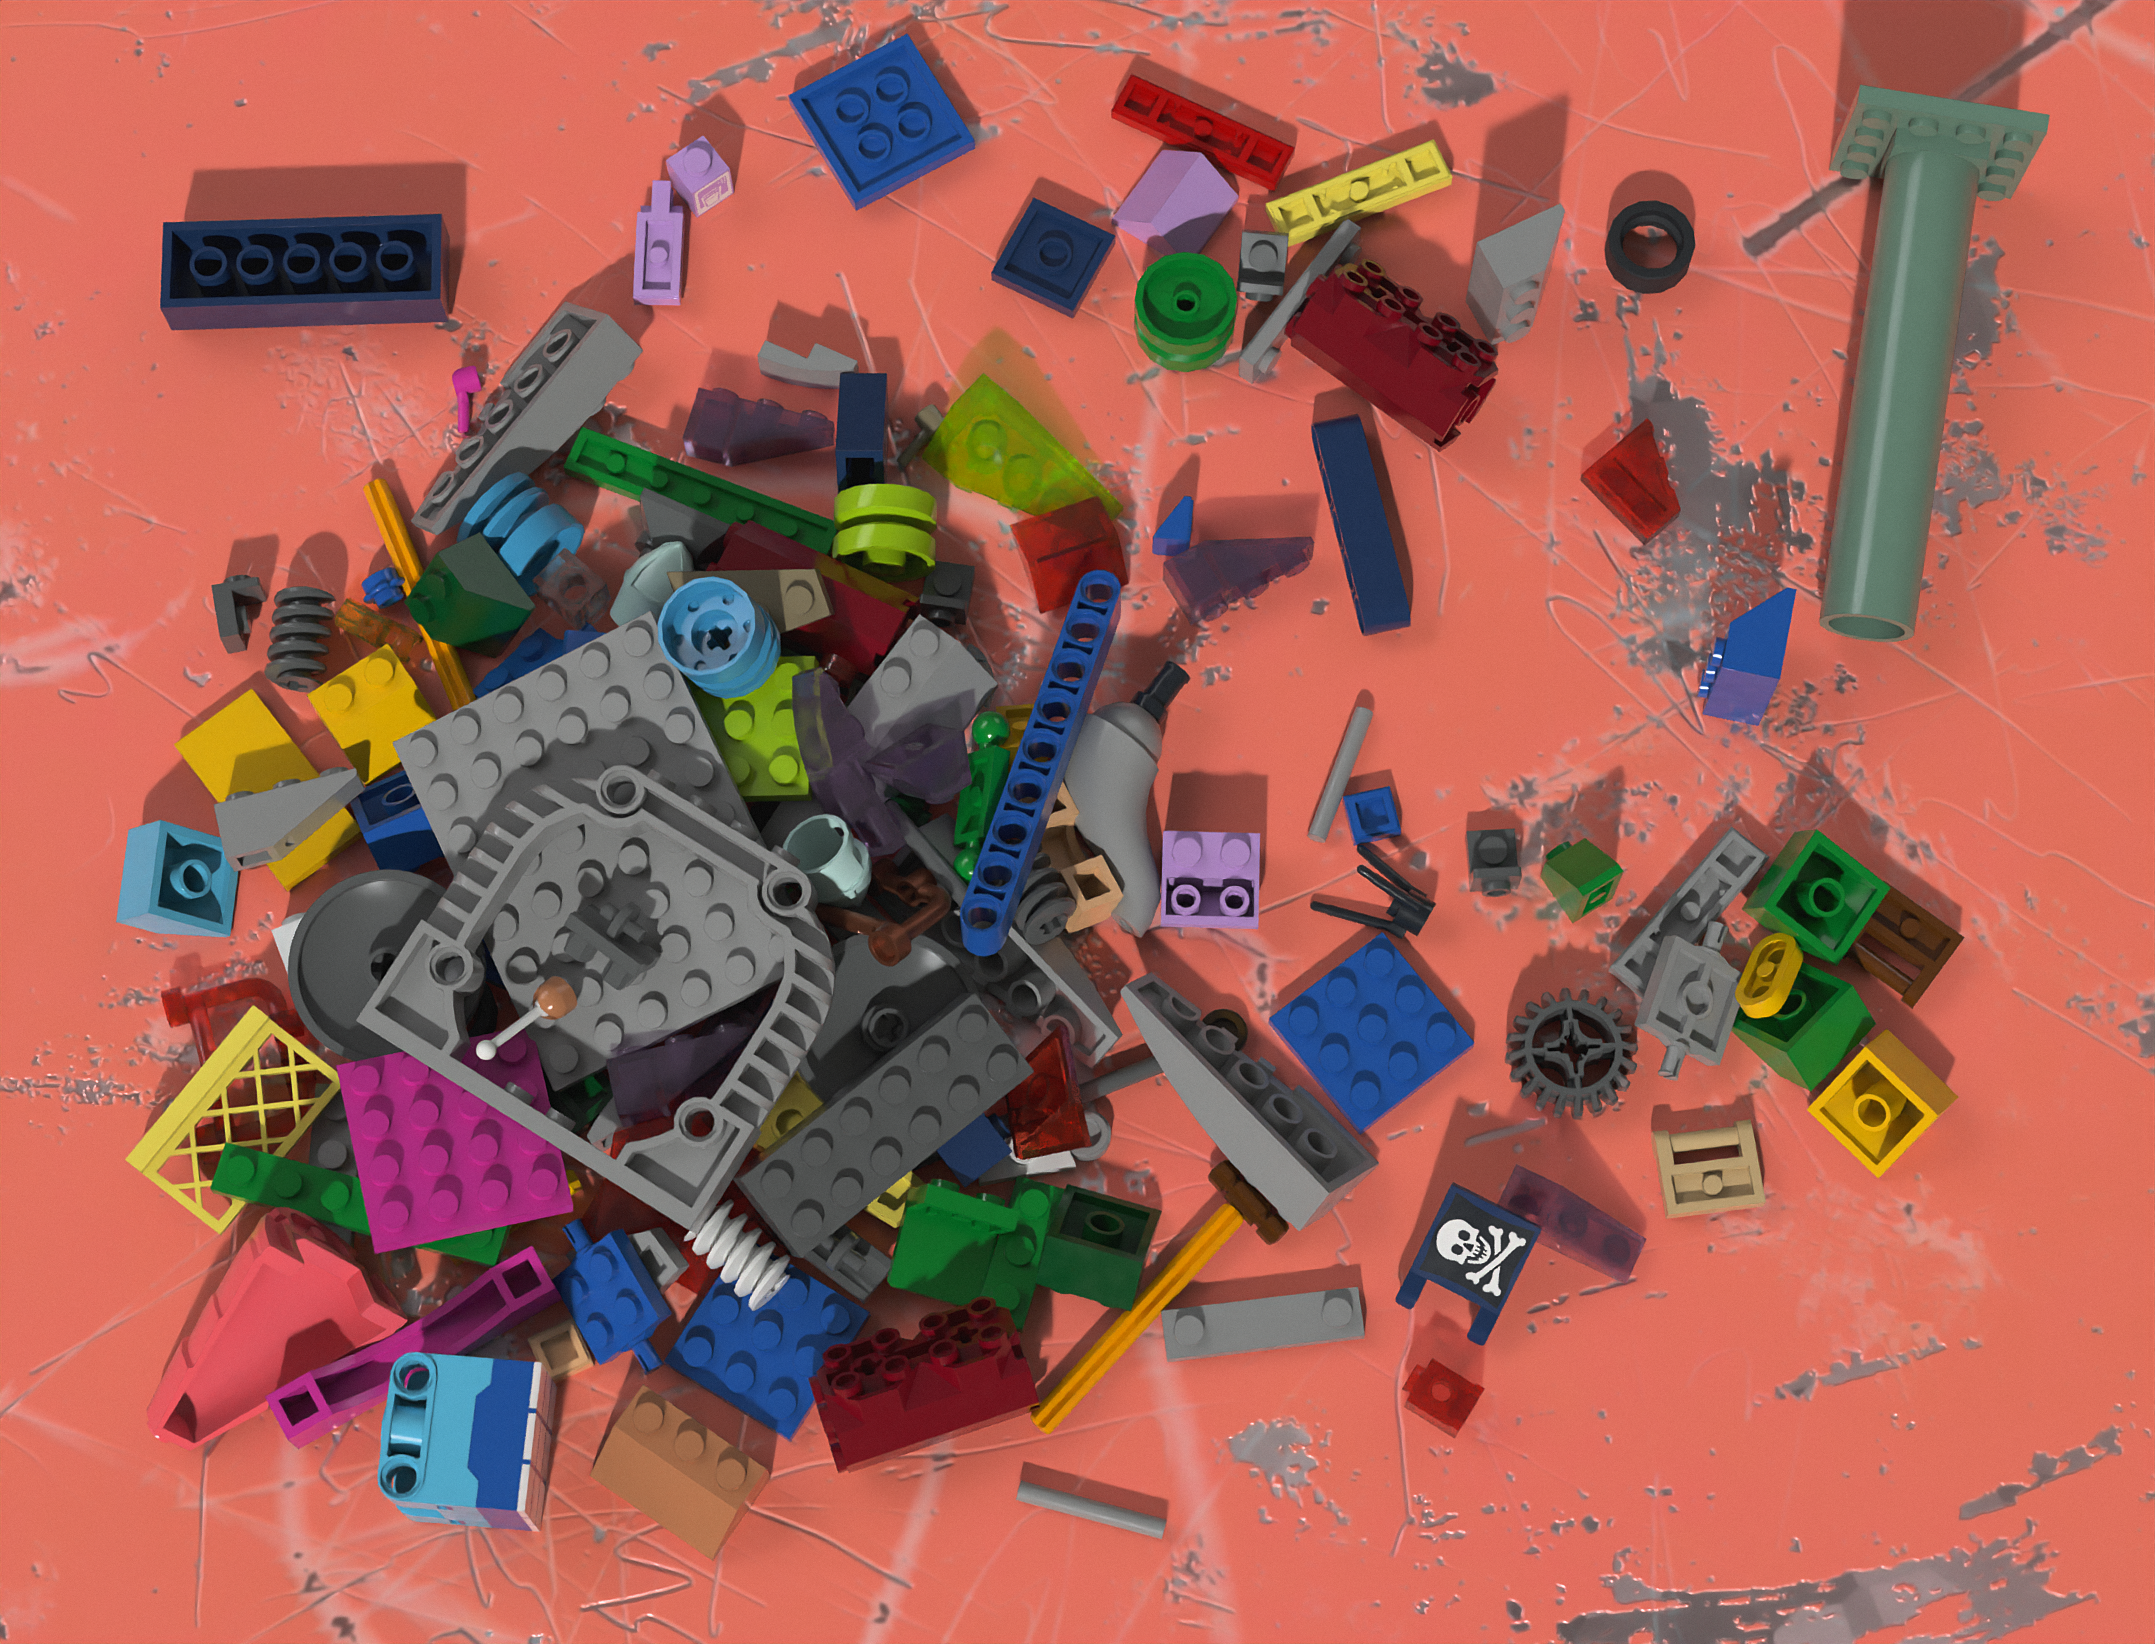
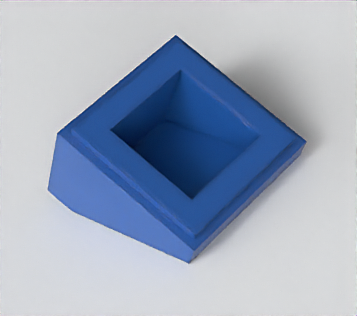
[1152,496,1194,557]

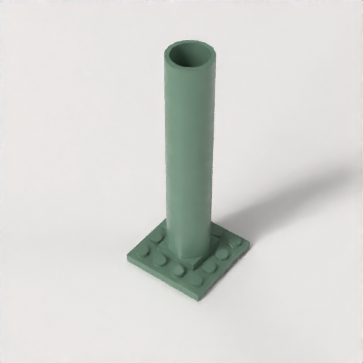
[1819,85,2050,642]

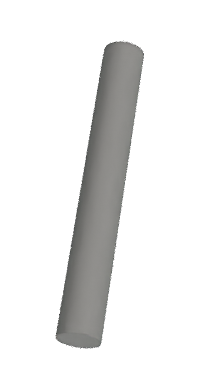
[1307,707,1373,843]
[1016,1481,1167,1539]

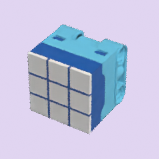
[377,1352,557,1532]

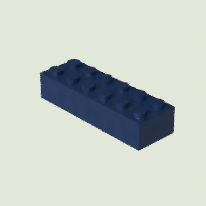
[160,214,450,330]

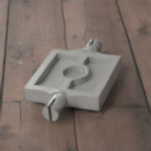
[1634,921,1743,1081]

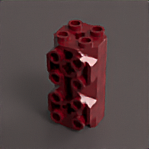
[1284,259,1498,452]
[706,520,921,683]
[808,1296,1040,1474]

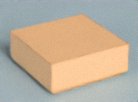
[528,1318,594,1383]

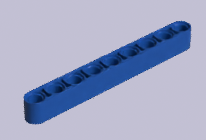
[960,570,1121,956]

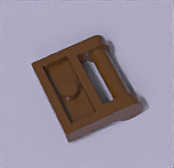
[1842,881,1965,1009]

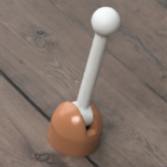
[476,976,577,1060]

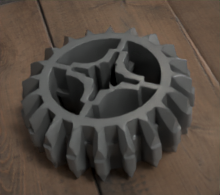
[1505,987,1638,1120]

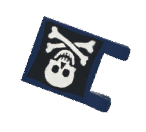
[1395,1182,1543,1346]

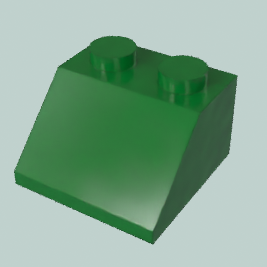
[1742,829,1891,966]
[1731,962,1876,1091]

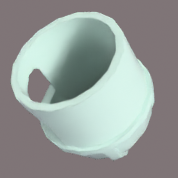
[610,541,695,627]
[783,814,872,908]

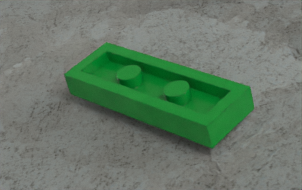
[980,1176,1065,1333]

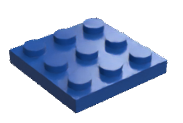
[788,34,975,211]
[1268,932,1475,1135]
[664,1243,871,1442]

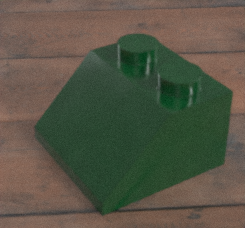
[404,532,536,658]
[1035,1184,1162,1311]

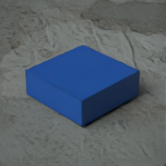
[1342,786,1401,846]

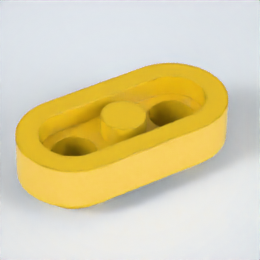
[1735,933,1804,1018]

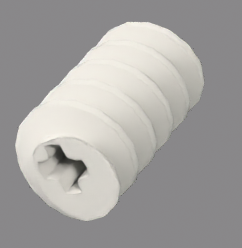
[684,1199,790,1311]

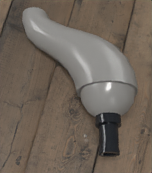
[1063,660,1191,938]

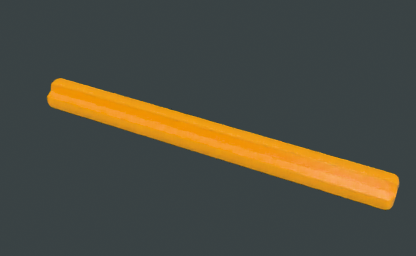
[363,478,477,711]
[1030,1203,1244,1434]

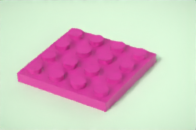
[336,1028,573,1254]

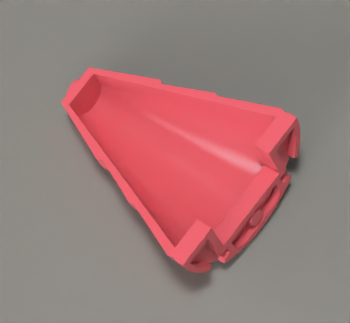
[147,1207,408,1451]

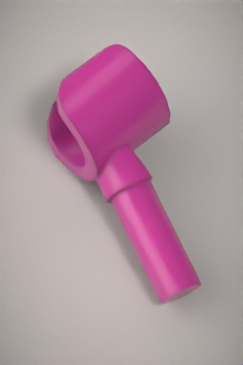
[452,365,482,433]

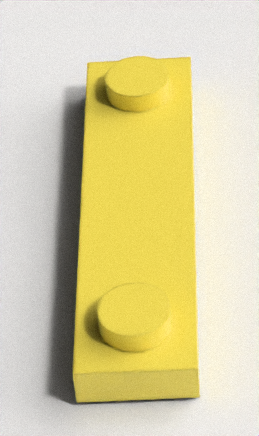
[1265,139,1453,247]

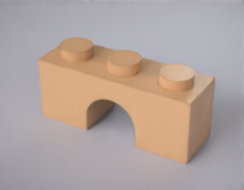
[1016,781,1123,935]

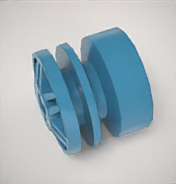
[456,472,585,597]
[658,576,781,699]

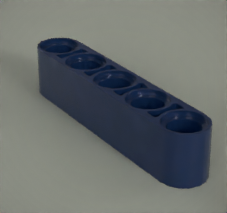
[1311,414,1411,636]

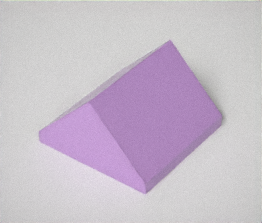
[1112,150,1239,256]

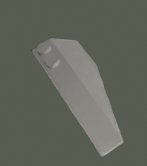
[411,301,643,535]
[760,614,998,852]
[873,813,1123,1069]
[1120,972,1379,1231]

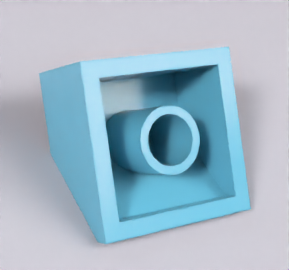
[116,820,238,937]

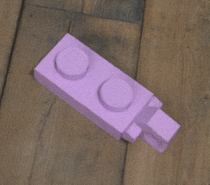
[633,180,685,305]

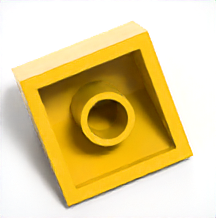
[307,643,438,787]
[1807,1029,1959,1178]

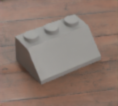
[1465,203,1565,345]

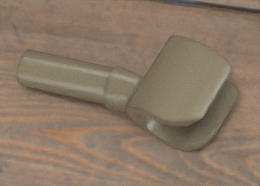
[896,404,947,468]

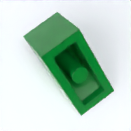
[1540,838,1624,923]

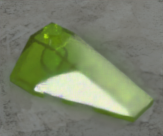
[922,373,1123,542]

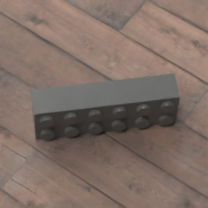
[733,993,1034,1258]

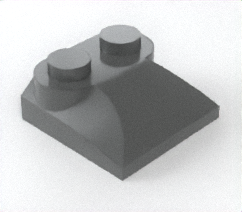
[635,487,730,571]

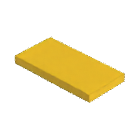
[174,688,363,892]

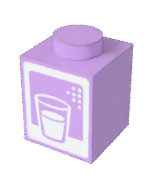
[666,135,734,218]

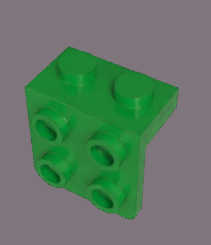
[887,1179,1020,1307]

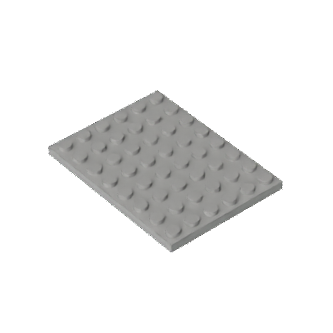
[393,611,794,1093]

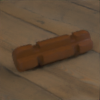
[1208,1160,1289,1245]

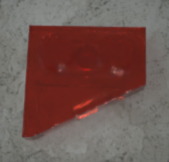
[1580,418,1681,546]

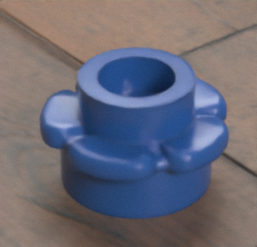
[361,567,405,609]

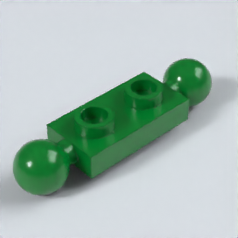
[953,711,1010,886]

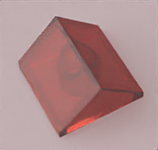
[1009,495,1129,615]
[1005,1025,1092,1160]

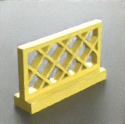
[125,1005,341,1235]

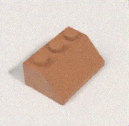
[590,1384,771,1561]

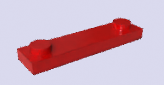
[1111,74,1295,192]

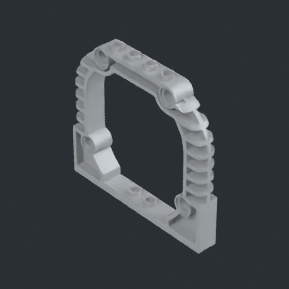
[356,765,836,1235]

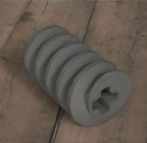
[264,586,336,693]
[992,839,1077,945]

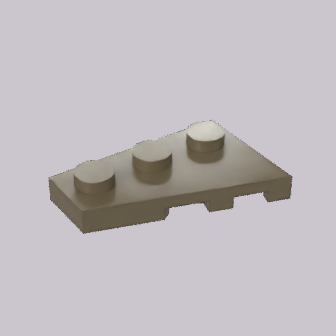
[667,569,835,649]

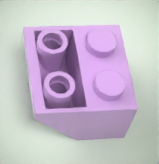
[1161,831,1260,929]

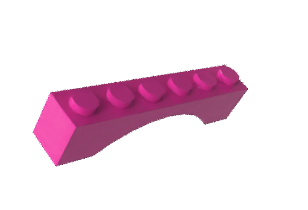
[265,1245,562,1449]

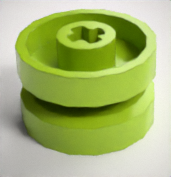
[832,484,937,583]

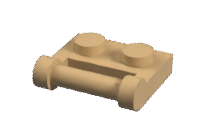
[1651,1119,1766,1219]

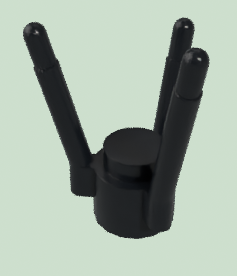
[1310,845,1436,939]

